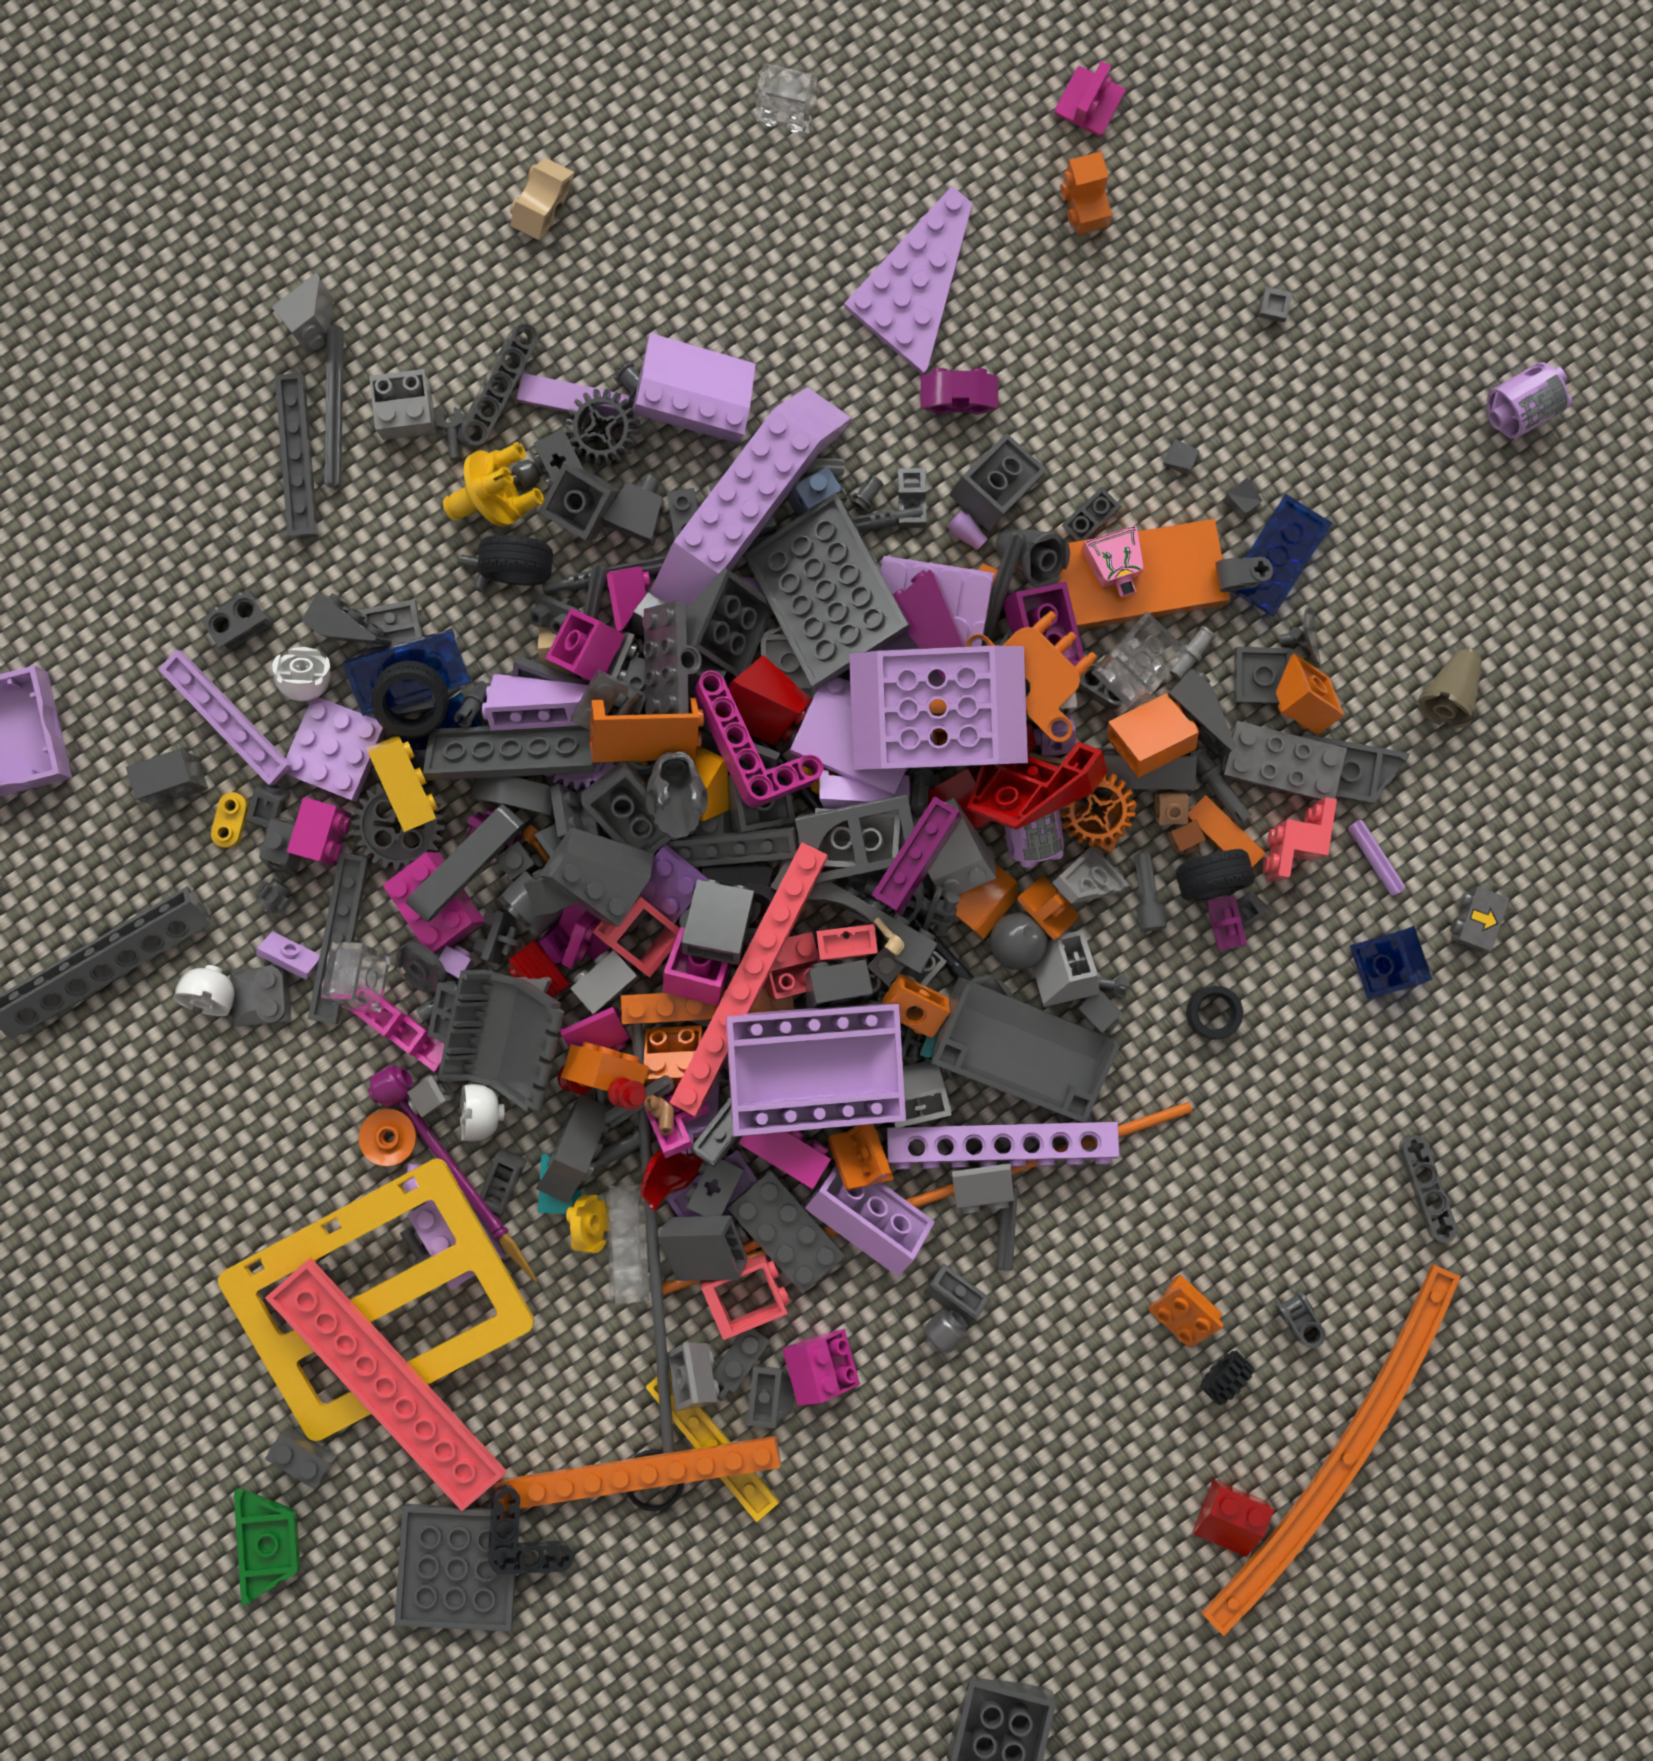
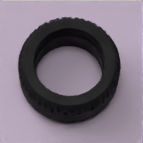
[477,535,553,585]
[371,661,449,739]
[1175,849,1255,902]

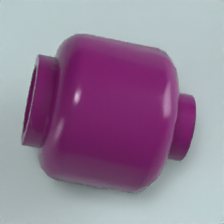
[368,1065,413,1107]

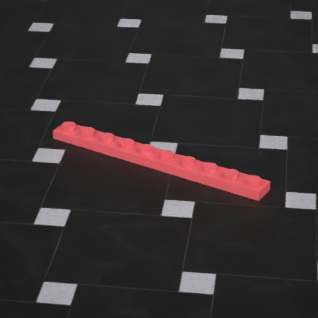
[669,842,829,1116]

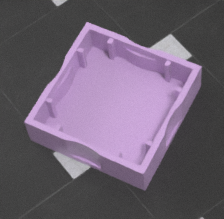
[0,666,72,797]

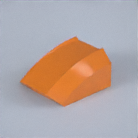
[943,864,1019,940]

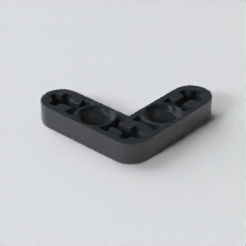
[488,1484,574,1574]

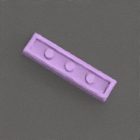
[516,373,630,424]

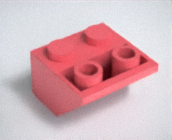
[763,932,821,1000]

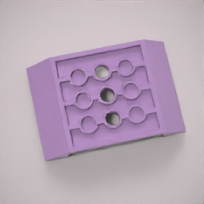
[849,646,1028,770]

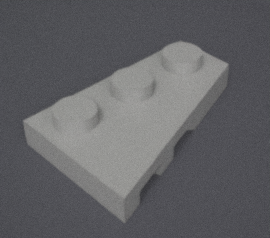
[1052,846,1130,904]

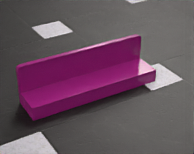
[872,796,962,915]

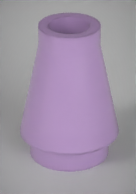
[946,510,988,551]

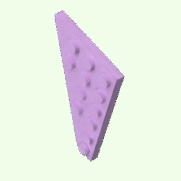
[844,186,973,375]

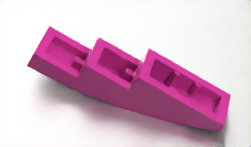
[346,983,445,1073]

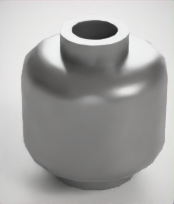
[925,1310,967,1353]

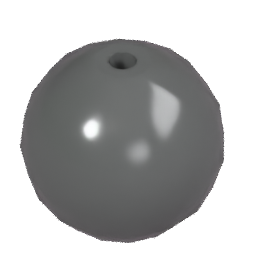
[989,912,1048,970]

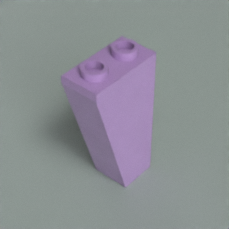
[482,674,588,731]

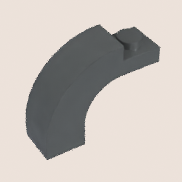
[469,776,555,819]

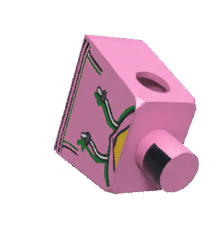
[1081,525,1143,598]

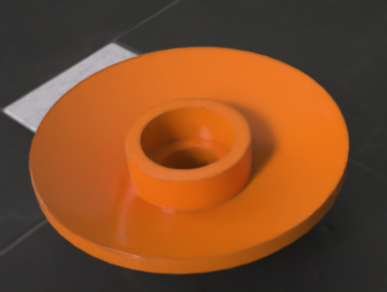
[359,1109,416,1166]

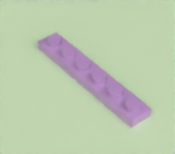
[158,649,292,786]

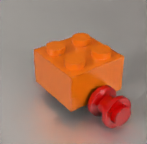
[557,1042,649,1110]

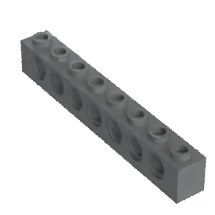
[0,886,210,1040]

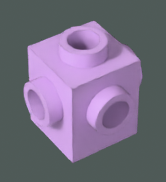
[1033,714,1076,756]

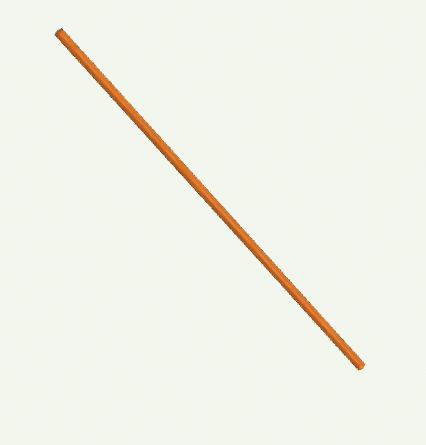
[662,1102,1193,1296]

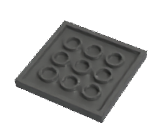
[394,1503,520,1632]

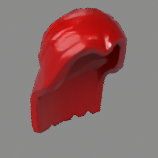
[640,1137,703,1211]

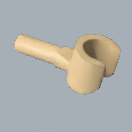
[874,917,904,956]

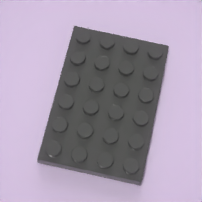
[744,493,912,690]

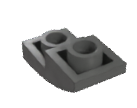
[1062,487,1121,541]

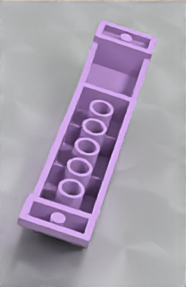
[650,387,852,609]

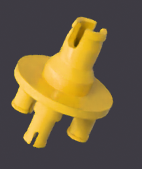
[443,442,544,527]

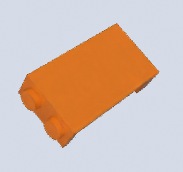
[590,698,704,762]

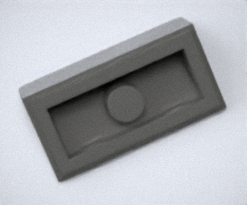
[924,1264,990,1325]

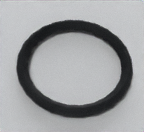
[626,1449,684,1512]

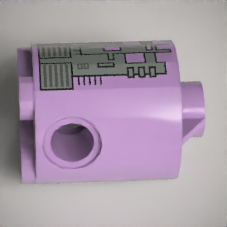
[1487,362,1573,439]
[1004,810,1064,868]

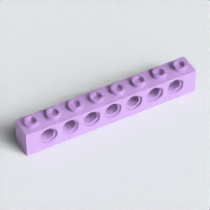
[887,1122,1119,1170]

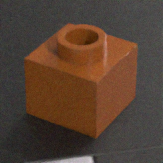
[1165,820,1206,855]

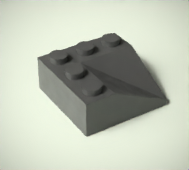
[686,568,773,678]
[947,1678,1057,1761]

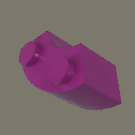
[921,368,998,415]

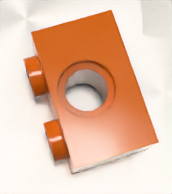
[882,973,950,1038]

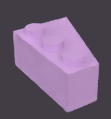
[819,770,914,817]

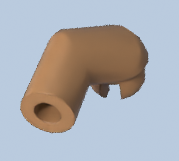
[644,1095,674,1135]

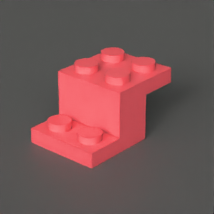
[1263,797,1337,882]

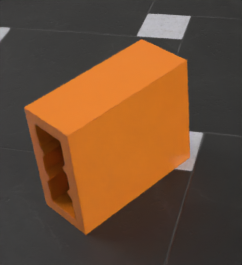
[1107,693,1199,778]

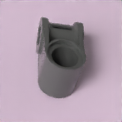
[1215,557,1273,592]
[1275,1290,1326,1348]

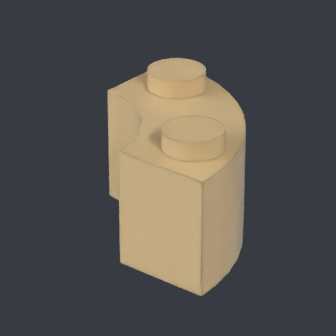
[510,158,574,240]

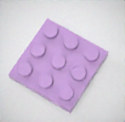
[285,697,387,802]

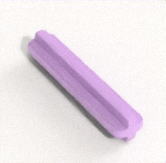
[1348,820,1405,896]

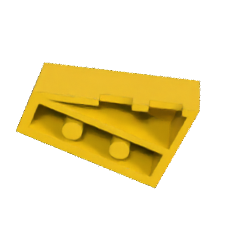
[366,736,438,832]

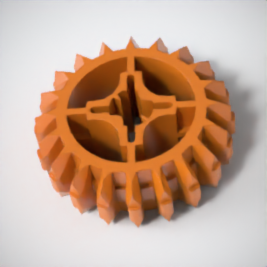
[1059,773,1136,847]

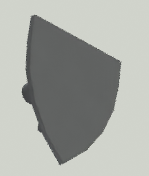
[1279,607,1321,665]

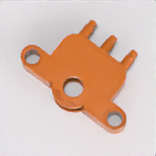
[965,611,1097,742]

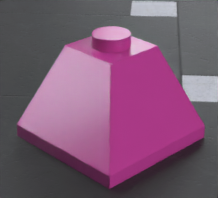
[607,566,651,631]

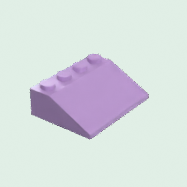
[633,333,756,443]
[790,676,909,796]

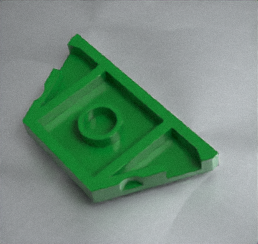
[234,1488,301,1606]

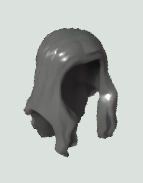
[646,752,708,840]

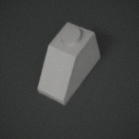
[407,1075,456,1117]

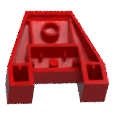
[967,722,1108,830]

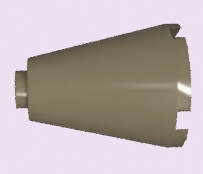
[1417,649,1482,729]

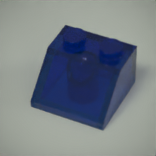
[1349,926,1433,999]

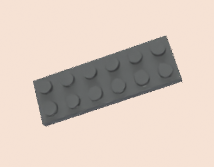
[423,726,595,781]

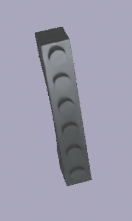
[771,859,938,975]

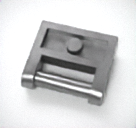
[570,669,644,730]

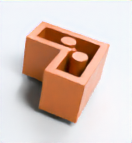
[1060,151,1112,235]

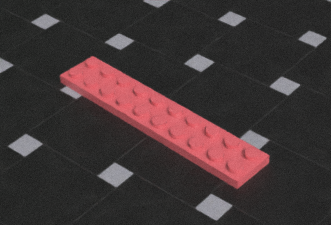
[265,1257,507,1511]

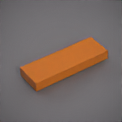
[1188,795,1266,867]

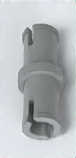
[1167,626,1216,681]

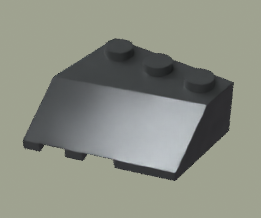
[539,827,654,927]

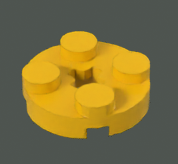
[566,1195,610,1253]

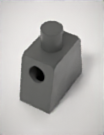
[603,474,665,546]
[259,817,302,876]

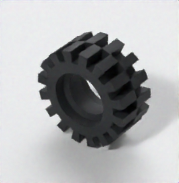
[1200,1350,1254,1405]

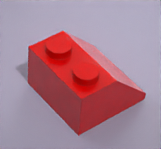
[1192,1479,1274,1557]

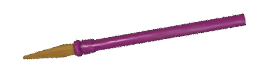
[397,1098,537,1282]

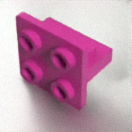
[1054,61,1125,137]
[559,903,610,969]

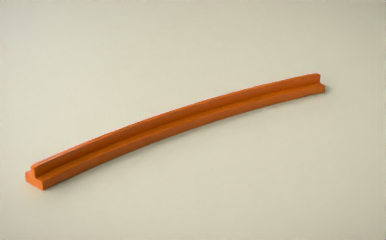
[1201,1264,1461,1636]

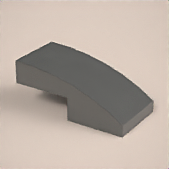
[898,468,927,528]

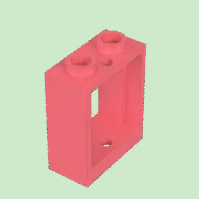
[593,896,679,977]
[816,924,878,962]
[701,1254,790,1340]

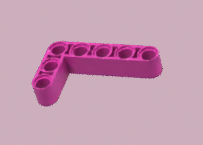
[693,670,824,807]

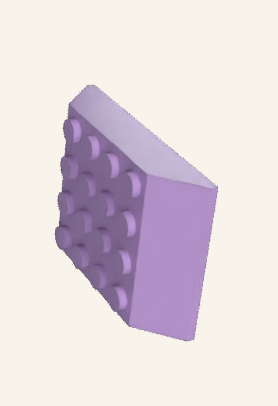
[726,1004,906,1136]

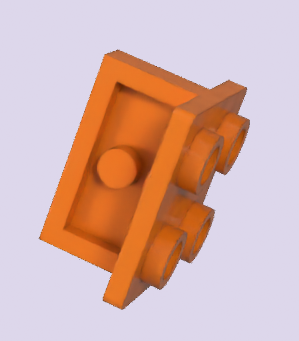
[1017,875,1079,940]
[827,1124,894,1190]
[1148,1274,1224,1348]

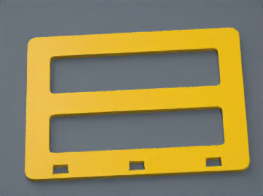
[218,1158,534,1441]

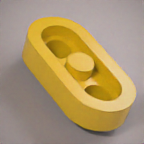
[211,792,249,848]

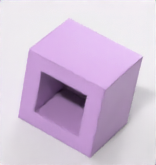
[439,945,474,980]

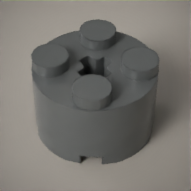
[498,871,564,938]

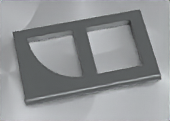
[795,793,914,884]

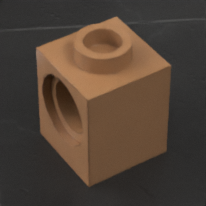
[1153,789,1189,825]

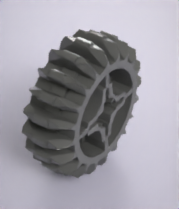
[565,389,640,465]

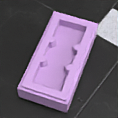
[256,931,320,980]

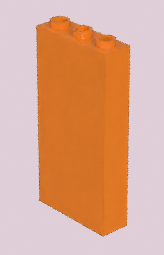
[1055,519,1230,630]

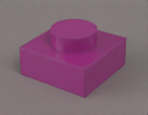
[539,923,570,964]

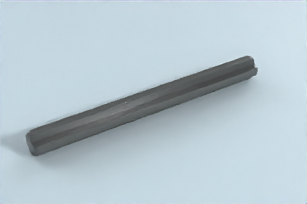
[324,326,344,488]

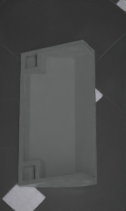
[931,977,1120,1123]

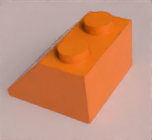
[1276,653,1344,735]

